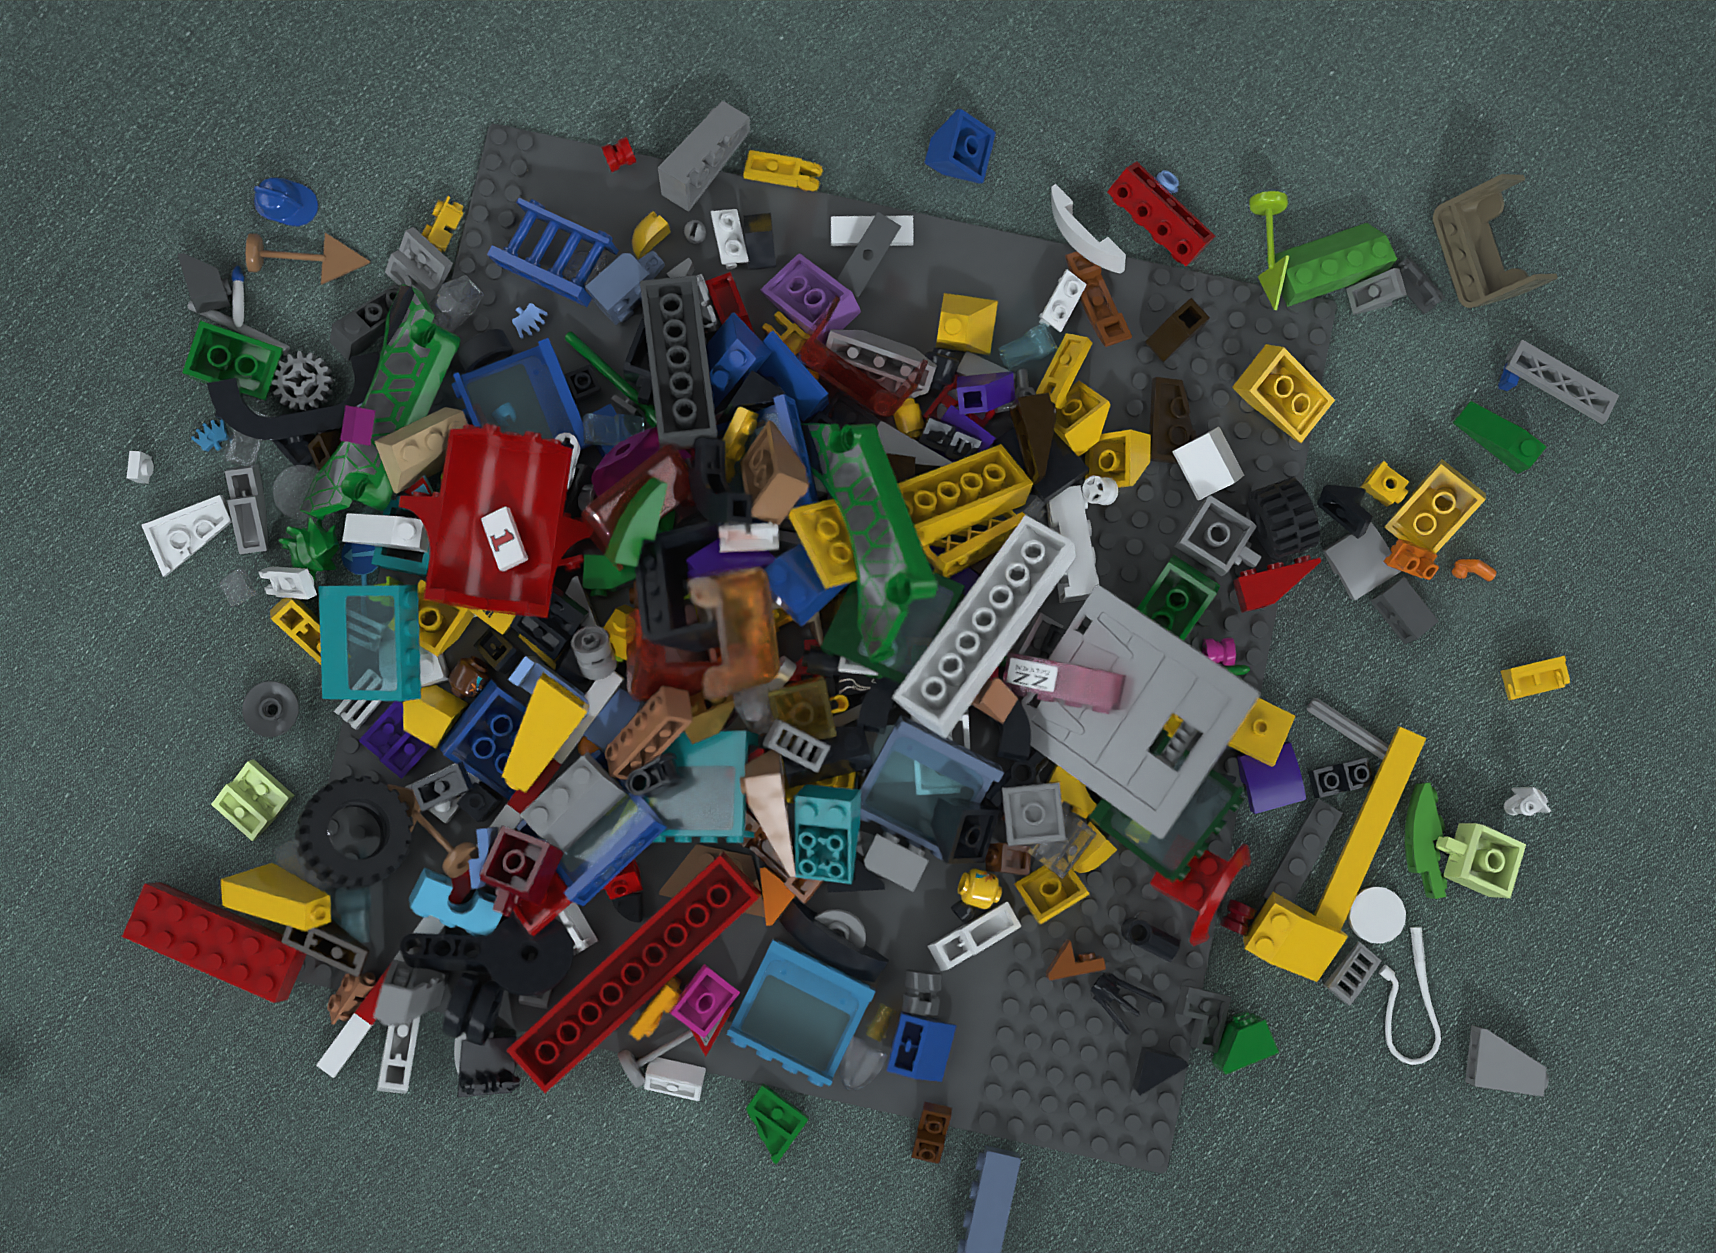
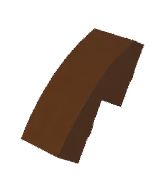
[911,1101,952,1164]

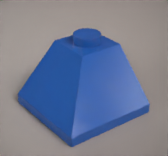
[925,109,996,184]

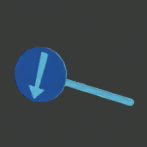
[341,542,378,627]

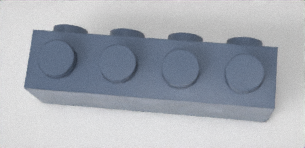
[957,1145,1021,1253]

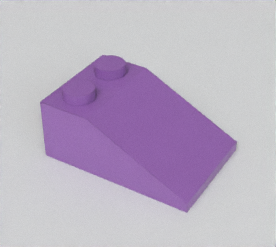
[760,253,861,349]

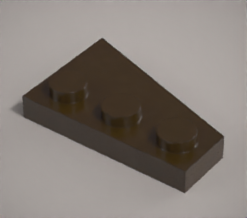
[1149,377,1197,464]

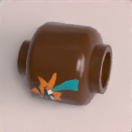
[448,656,491,699]

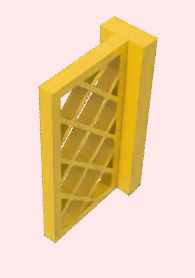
[922,510,1025,578]

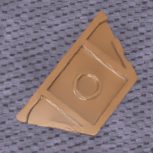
[659,844,765,917]

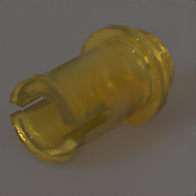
[865,1003,897,1042]

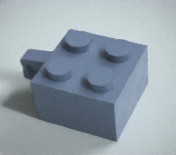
[585,251,665,326]

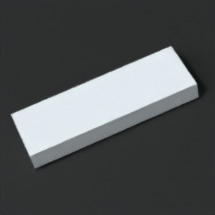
[831,216,913,246]

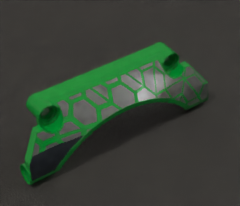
[299,284,461,521]
[801,423,937,663]

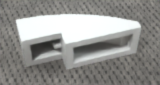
[928,902,1021,971]

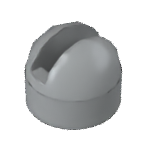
[684,220,707,244]

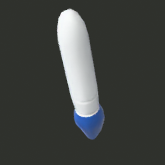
[231,266,244,328]

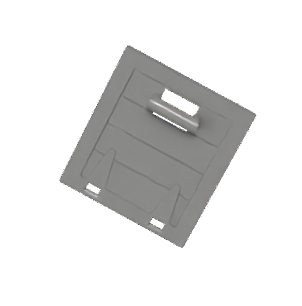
[1020,585,1260,839]

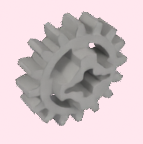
[272,351,334,412]

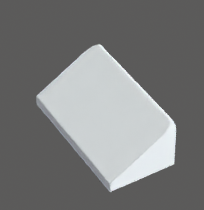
[644,1057,706,1101]

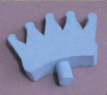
[512,303,548,339]

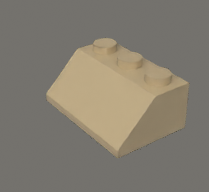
[374,407,468,493]

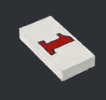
[481,507,528,571]

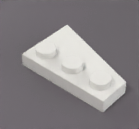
[142,495,232,577]

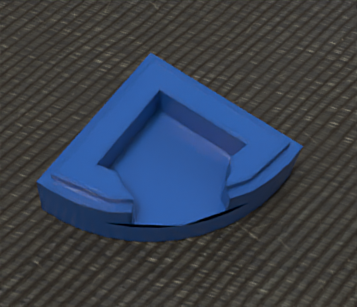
[1498,363,1519,391]

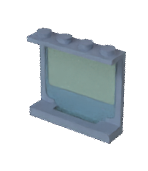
[859,714,1004,860]

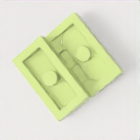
[211,759,295,841]

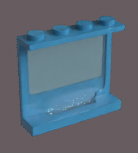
[726,938,876,1087]

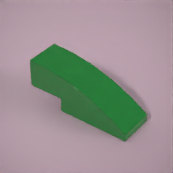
[606,477,668,567]

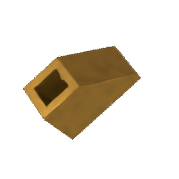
[684,681,736,744]

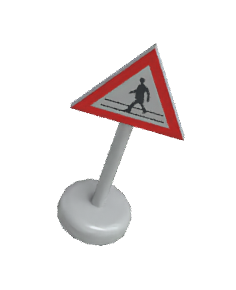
[617,1007,734,1088]

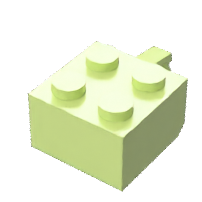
[1435,823,1526,898]

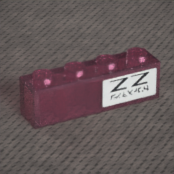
[1003,652,1126,714]

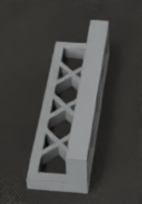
[1505,339,1619,424]

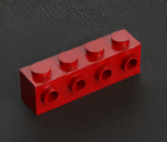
[1107,161,1215,267]

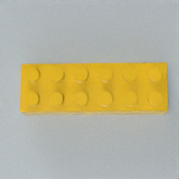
[898,444,1033,546]

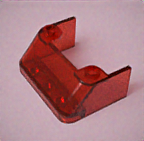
[795,296,928,417]
[582,444,695,572]
[626,609,751,702]

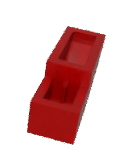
[705,272,755,334]

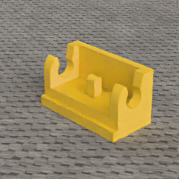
[1501,656,1570,700]

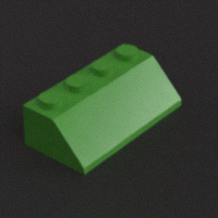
[1266,223,1397,307]

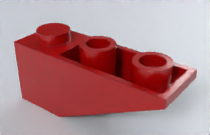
[1233,555,1321,613]

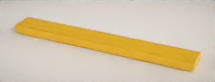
[1314,726,1426,931]

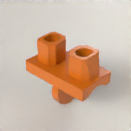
[1383,538,1439,580]

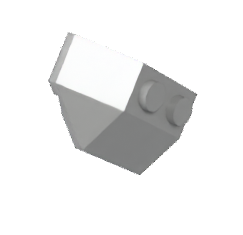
[823,329,937,404]

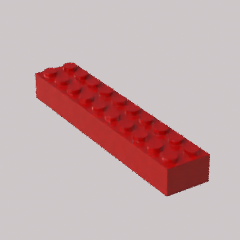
[506,851,762,1093]

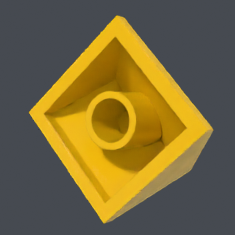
[1014,854,1089,924]

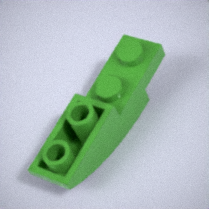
[1405,782,1447,899]

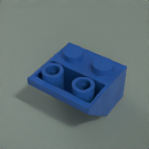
[886,1010,956,1082]

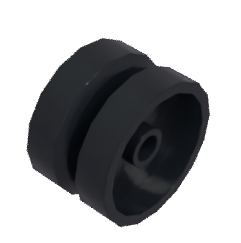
[442,972,504,1046]

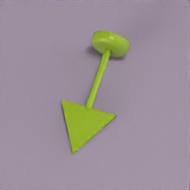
[1249,191,1289,310]

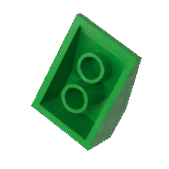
[182,321,283,401]
[1137,554,1221,641]

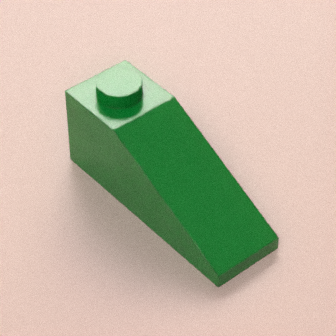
[1453,401,1547,474]

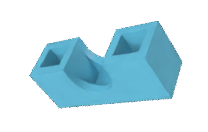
[409,868,502,937]

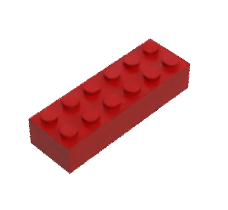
[122,882,307,1003]

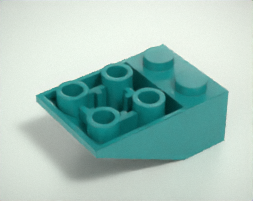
[795,784,861,884]

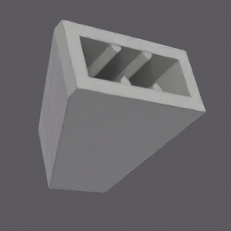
[1465,1025,1549,1097]

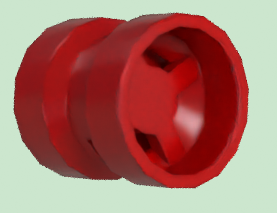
[601,137,637,172]

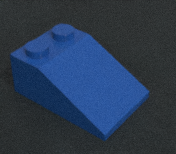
[757,543,849,627]

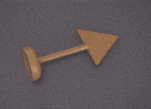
[246,233,371,285]
[387,784,479,878]

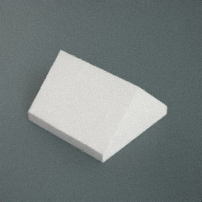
[1172,427,1244,500]

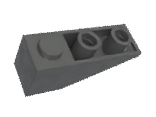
[330,284,399,361]

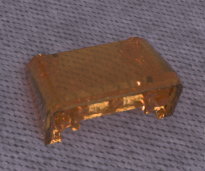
[688,566,780,699]

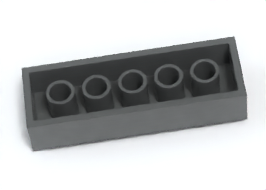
[640,275,717,452]

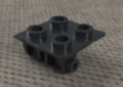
[457,1036,520,1098]

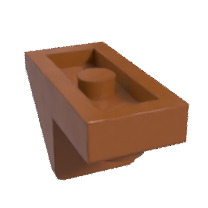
[1046,939,1106,981]

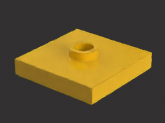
[1227,698,1295,767]

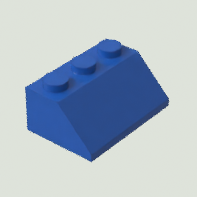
[706,313,772,414]
[756,331,829,423]

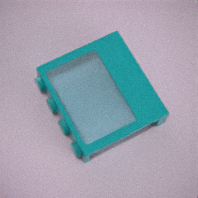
[319,585,421,701]
[642,731,758,843]

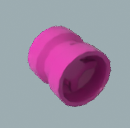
[1202,638,1236,666]

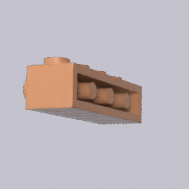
[605,686,693,780]

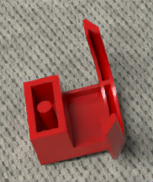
[1150,834,1251,946]

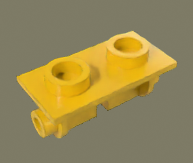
[422,196,464,253]

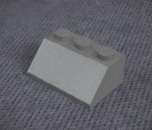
[520,752,627,853]

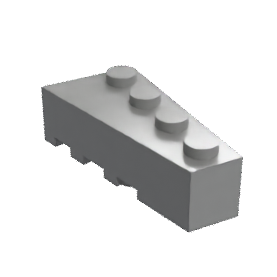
[658,101,750,212]

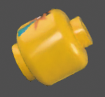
[958,868,1002,909]

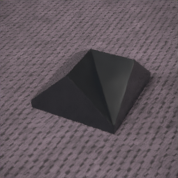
[719,370,786,424]

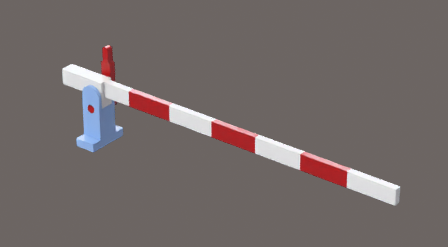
[316,656,624,1078]

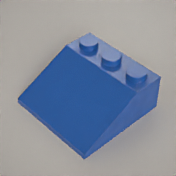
[439,679,528,800]

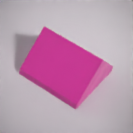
[669,964,740,1038]

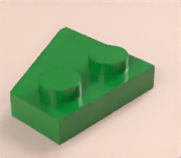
[746,1083,809,1165]

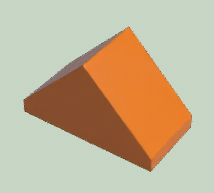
[760,866,795,926]

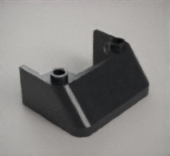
[635,521,741,652]

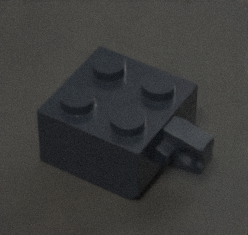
[623,318,653,406]

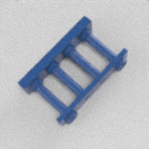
[487,198,619,307]

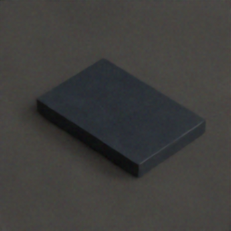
[993,427,1089,503]

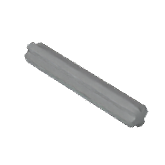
[1307,698,1389,760]

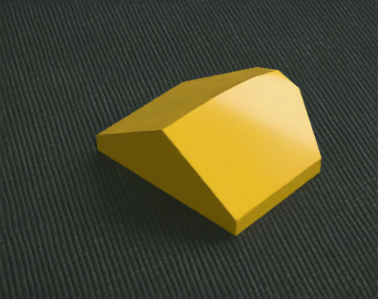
[403,685,468,749]

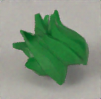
[279,517,340,581]

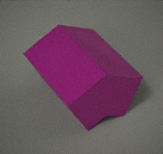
[340,405,376,446]

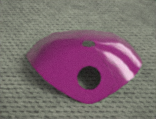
[592,427,692,519]

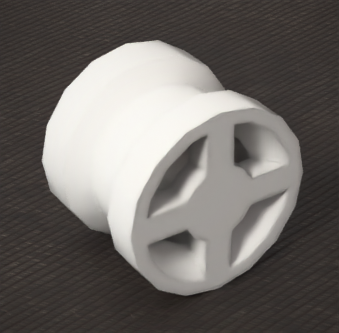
[1082,475,1118,505]

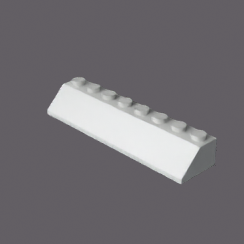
[893,515,1076,739]

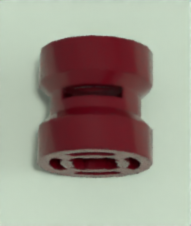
[1219,899,1257,936]

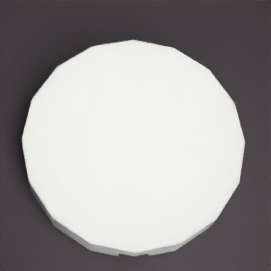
[1347,886,1406,944]

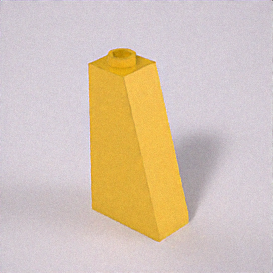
[502,672,590,793]
[221,862,331,931]

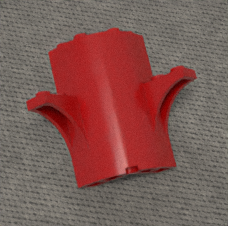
[399,424,599,618]

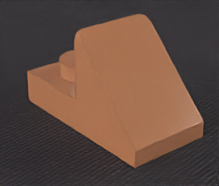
[971,677,1018,724]

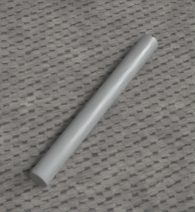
[187,300,290,356]

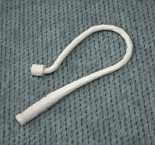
[1379,926,1441,1065]

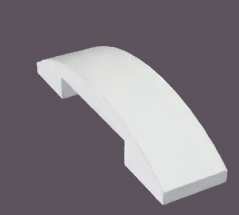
[1051,184,1126,273]

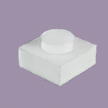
[127,451,154,484]

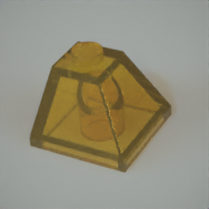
[768,676,837,747]

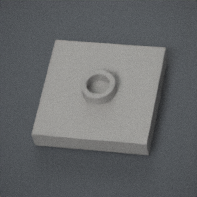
[1002,783,1066,846]

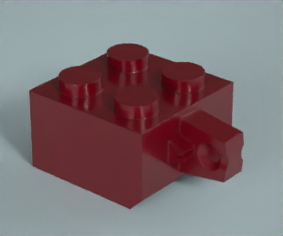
[480,826,564,917]

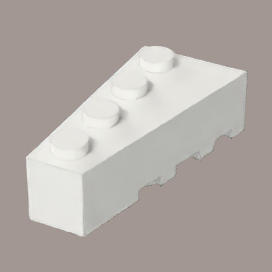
[1046,485,1099,603]

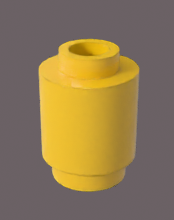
[892,398,925,440]

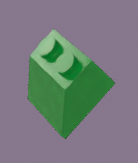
[1212,1011,1279,1075]

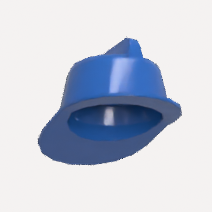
[254,177,318,227]

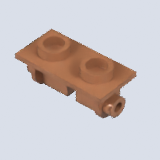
[327,972,376,1025]

